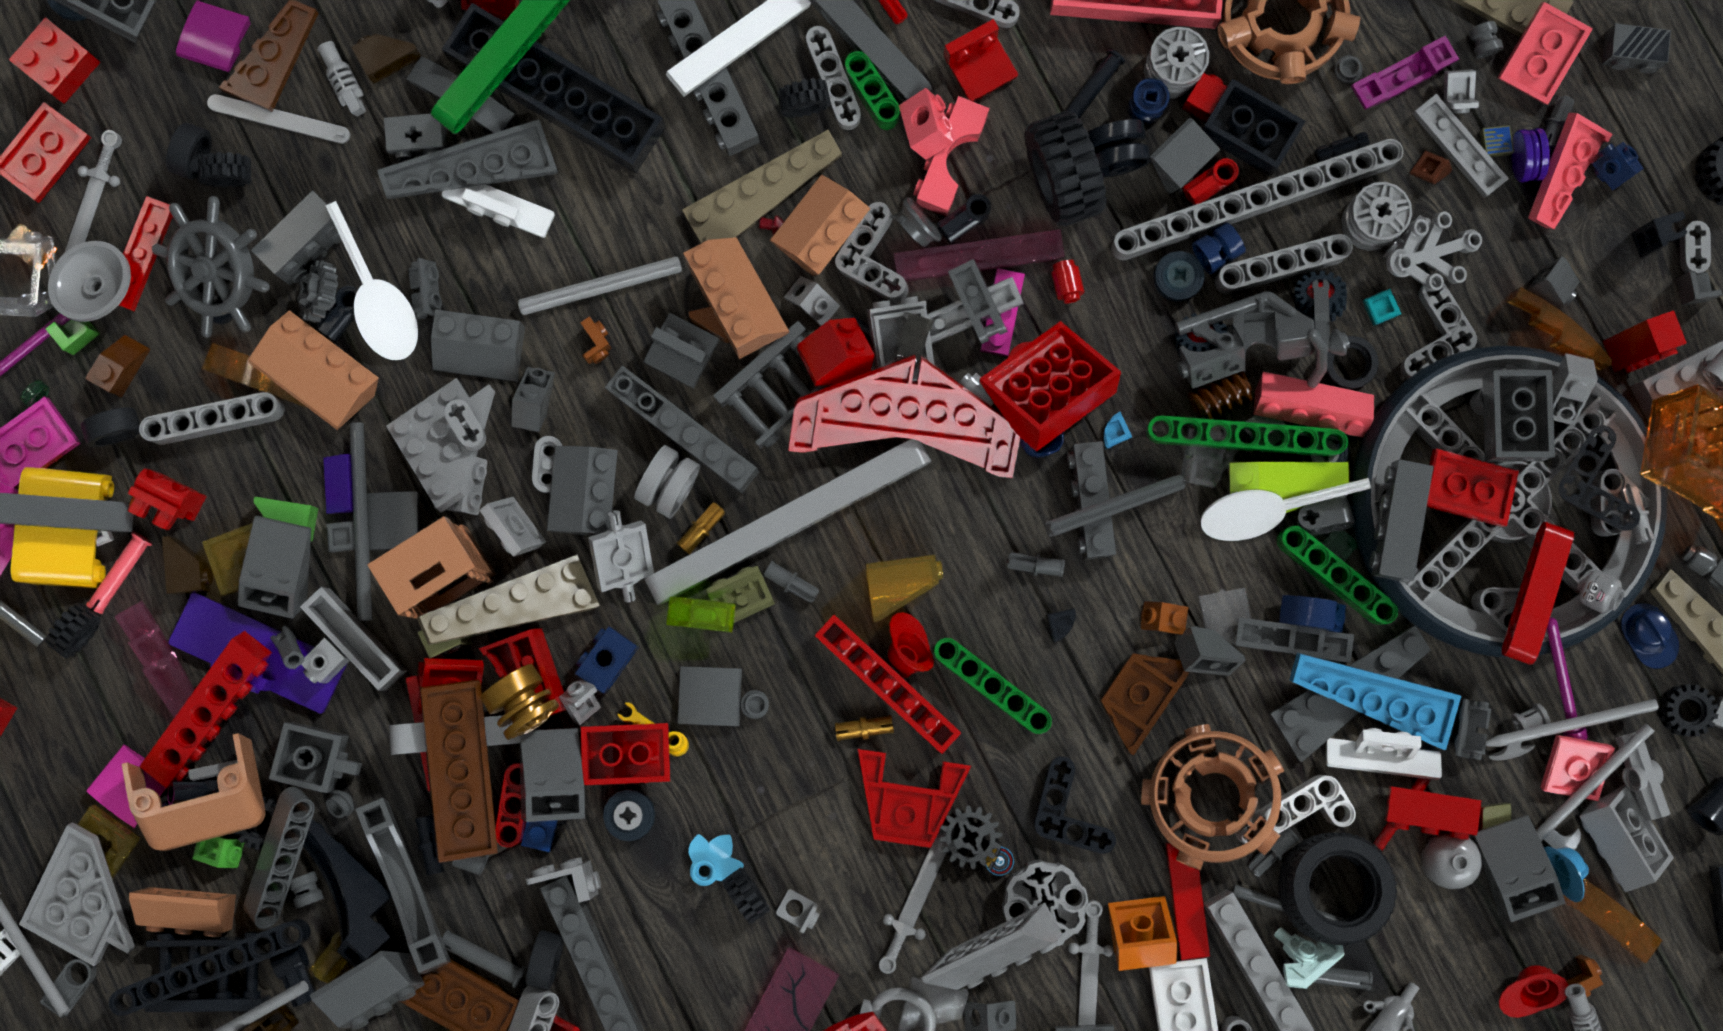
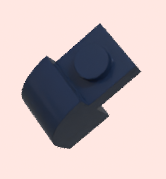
[1279,595,1346,633]

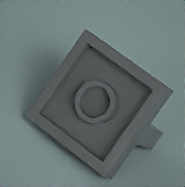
[643,313,720,389]

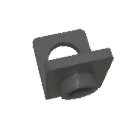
[964,1000,1016,1031]

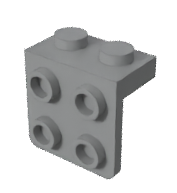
[525,857,601,903]

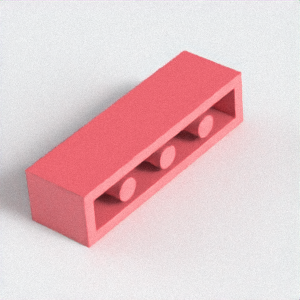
[1254,372,1374,438]

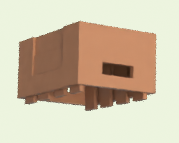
[367,517,496,619]

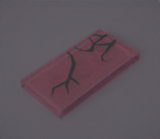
[744,947,839,1031]

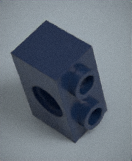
[575,626,639,694]

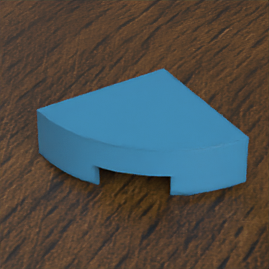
[1103,412,1132,449]

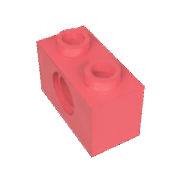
[899,88,953,160]

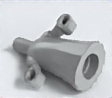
[1363,982,1420,1031]

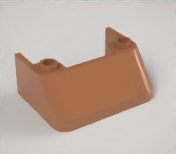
[122,733,265,851]

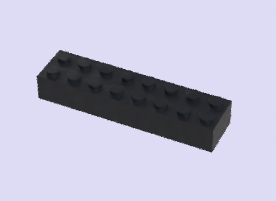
[442,3,666,173]

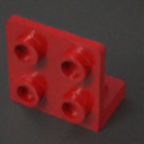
[943,19,1018,102]

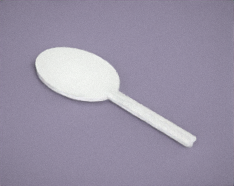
[325,201,418,360]
[1201,478,1371,541]

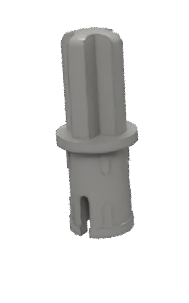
[1620,486,1655,544]

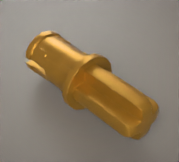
[677,503,725,555]

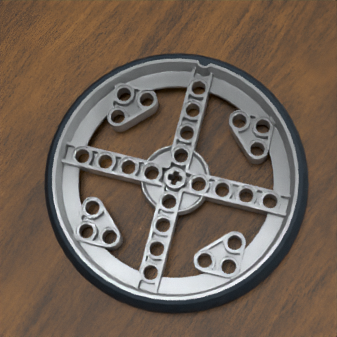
[1350,346,1667,658]

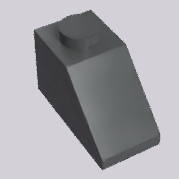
[1527,256,1580,310]
[1174,626,1246,676]

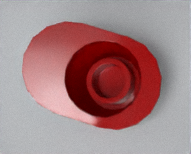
[888,612,934,678]
[1499,965,1569,1018]

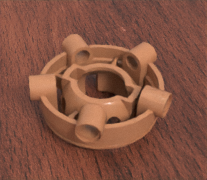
[1217,0,1360,84]
[1141,724,1284,870]

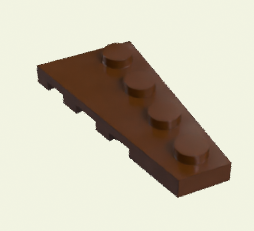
[218,0,319,112]

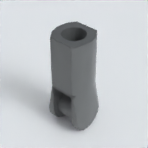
[270,626,304,669]

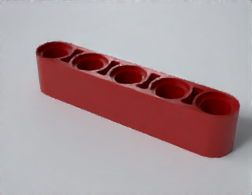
[1501,522,1574,665]

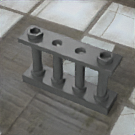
[713,321,835,449]

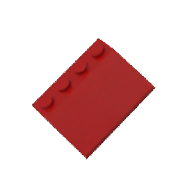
[979,321,1121,452]

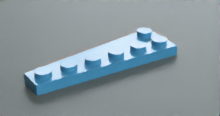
[1289,653,1461,750]

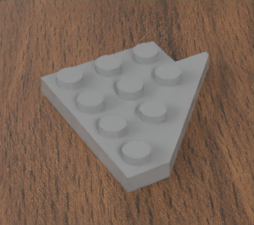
[386,378,495,512]
[19,822,135,966]

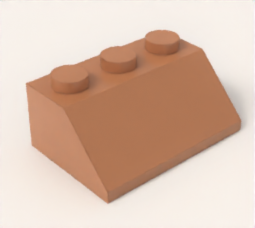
[769,175,871,276]
[129,887,236,937]

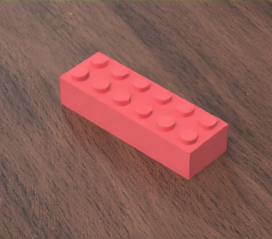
[1050,0,1222,29]

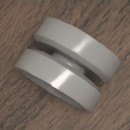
[634,445,701,519]

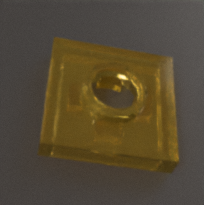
[78,804,141,880]

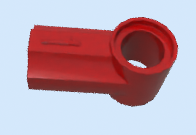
[1182,158,1238,206]

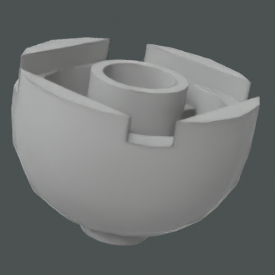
[1421,831,1482,889]

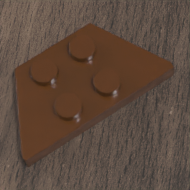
[1100,653,1190,755]

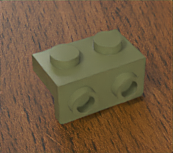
[706,566,775,628]

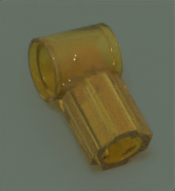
[311,931,348,983]

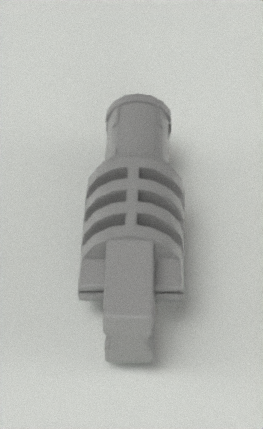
[317,41,366,117]
[1565,984,1602,1031]

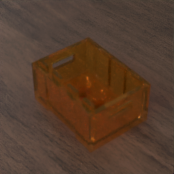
[1640,384,1723,522]

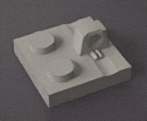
[479,497,546,557]

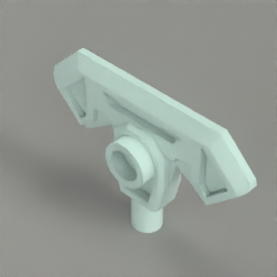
[1274,927,1345,989]

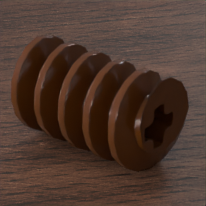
[1188,371,1253,419]

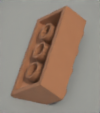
[683,237,789,359]
[248,310,379,430]

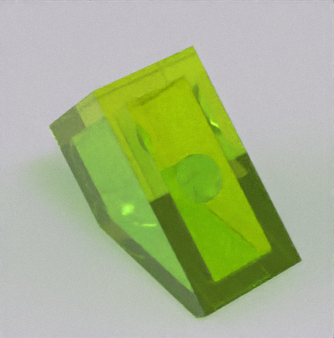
[666,596,736,633]

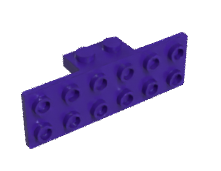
[168,593,347,714]

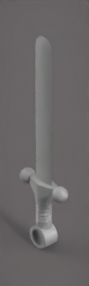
[64,130,122,253]
[879,823,955,974]
[1068,900,1114,1025]

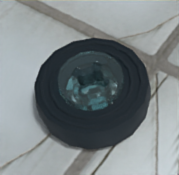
[1153,251,1204,302]

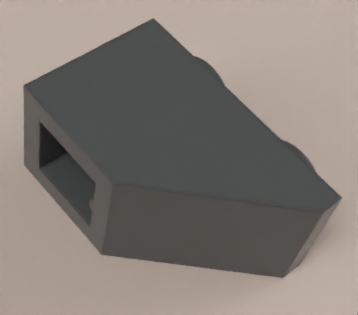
[512,367,555,432]

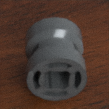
[1468,21,1504,59]
[289,871,324,909]

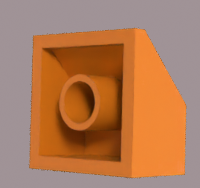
[1108,896,1177,971]

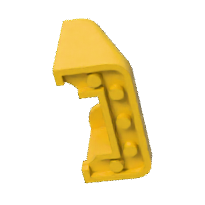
[11,467,114,588]

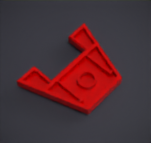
[858,749,971,848]

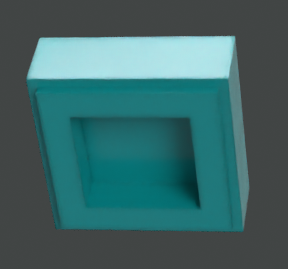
[1362,289,1401,326]

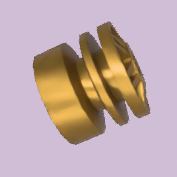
[480,664,559,740]

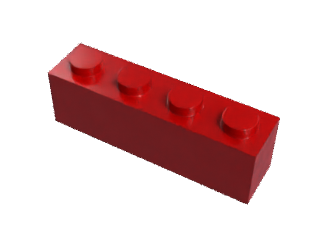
[1603,310,1687,374]

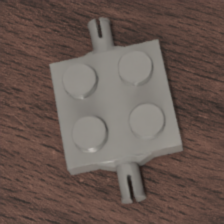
[588,510,654,602]

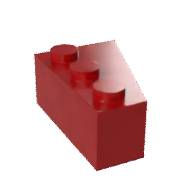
[479,628,566,717]
[1385,786,1482,840]

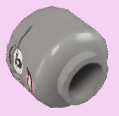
[1576,570,1625,613]

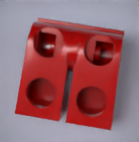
[127,468,207,530]

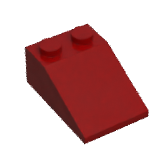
[581,723,670,785]

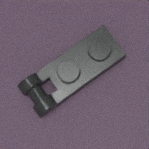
[948,259,1008,344]

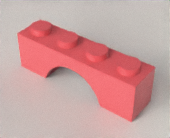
[913,96,990,217]

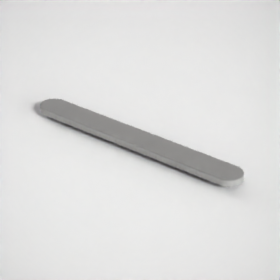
[207,94,350,144]

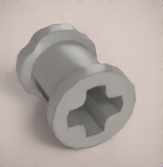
[1511,703,1551,731]

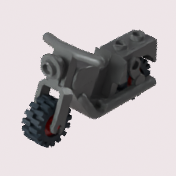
[1175,271,1350,389]

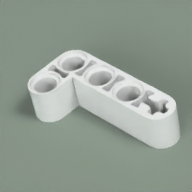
[1235,775,1356,844]

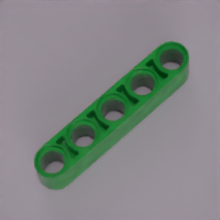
[1276,526,1398,625]
[933,638,1052,734]

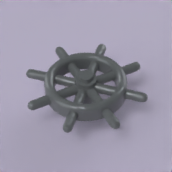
[152,196,270,338]

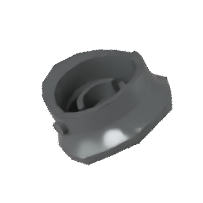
[890,198,942,247]

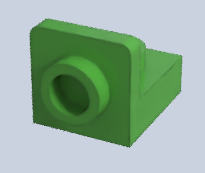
[192,836,245,868]

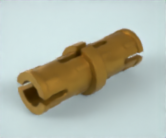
[835,715,894,741]

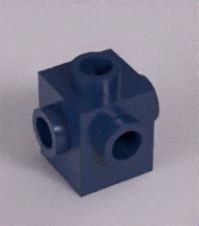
[1593,141,1644,191]

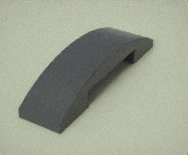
[406,56,515,134]

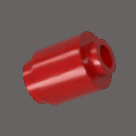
[1051,260,1085,304]

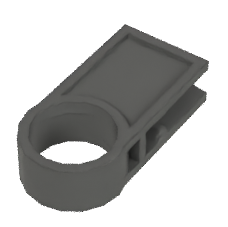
[40,958,97,1018]

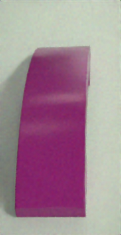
[1351,36,1459,110]

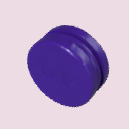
[1511,128,1550,182]

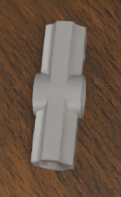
[1615,732,1671,821]

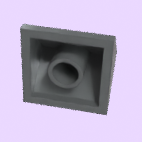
[1150,118,1220,194]

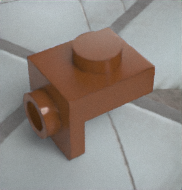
[580,316,612,364]
[1141,601,1188,635]
[1566,954,1603,998]

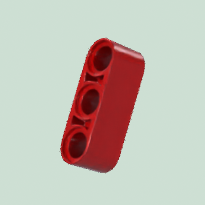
[495,763,526,847]

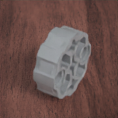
[1001,859,1088,947]

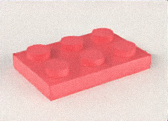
[1497,2,1593,105]

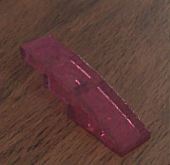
[114,600,194,717]

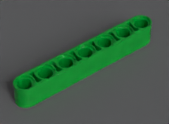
[431,0,570,134]
[1146,416,1348,457]

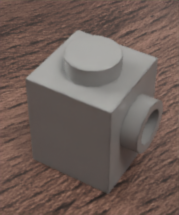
[301,638,350,684]

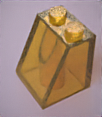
[866,555,943,624]

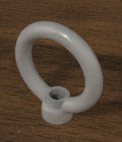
[860,988,936,1031]

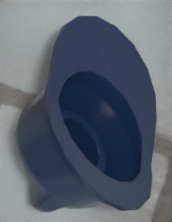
[1621,604,1679,669]

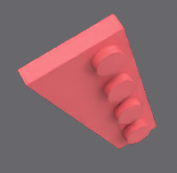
[1528,113,1613,229]

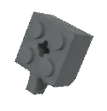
[269,722,362,793]

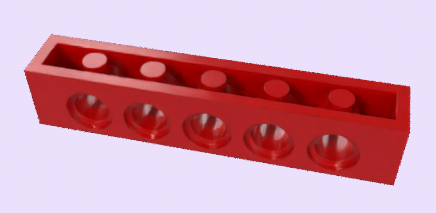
[814,615,961,754]
[139,631,272,788]

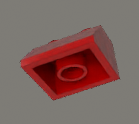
[797,318,875,386]

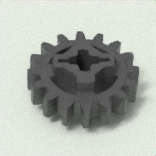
[297,260,338,323]
[939,805,1003,869]

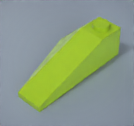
[1230,462,1349,513]

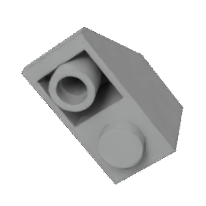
[1552,353,1598,425]

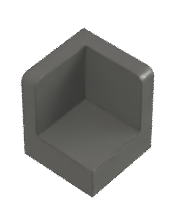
[1676,271,1722,306]

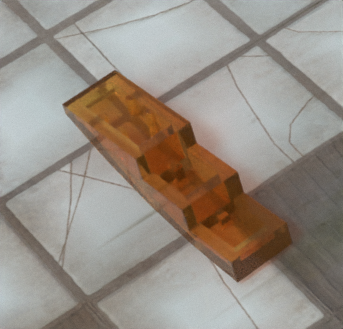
[1507,287,1613,370]

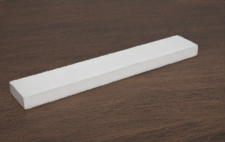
[666,0,811,97]

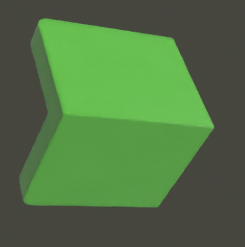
[46,320,100,355]

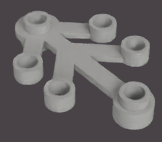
[1386,211,1482,292]

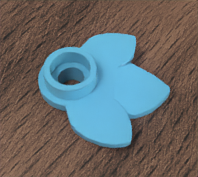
[689,834,744,886]

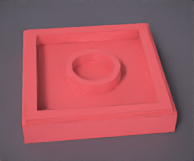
[1540,735,1615,801]

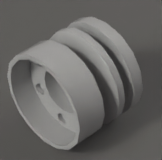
[1144,27,1209,99]
[1341,182,1412,251]

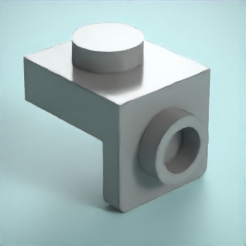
[1443,69,1479,113]
[559,679,601,725]

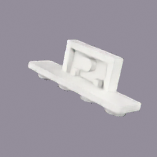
[442,185,555,238]
[1326,728,1442,780]

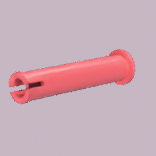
[86,532,153,614]

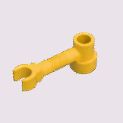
[618,703,689,757]

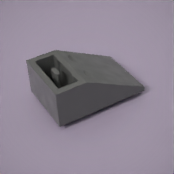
[238,516,311,619]
[519,728,585,822]
[1473,814,1566,922]

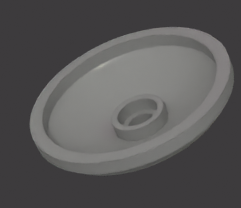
[48,241,131,322]

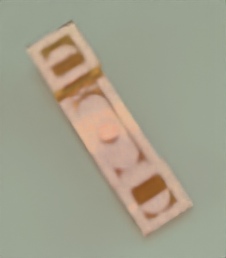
[202,343,307,408]
[1563,879,1663,964]

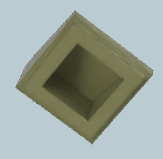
[1479,802,1511,830]

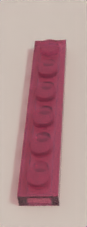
[894,229,1065,282]

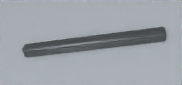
[1045,475,1186,537]

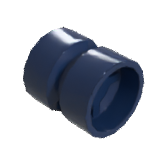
[1128,78,1169,125]
[1192,223,1246,274]

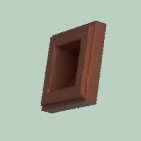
[1410,150,1452,185]

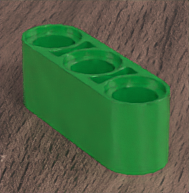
[845,51,900,130]

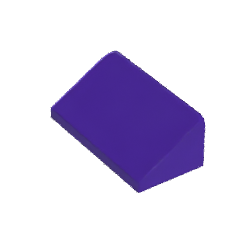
[323,454,353,514]

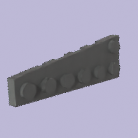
[377,119,558,199]
[1268,626,1431,762]

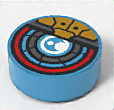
[985,846,1014,876]

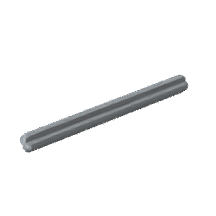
[518,257,682,315]

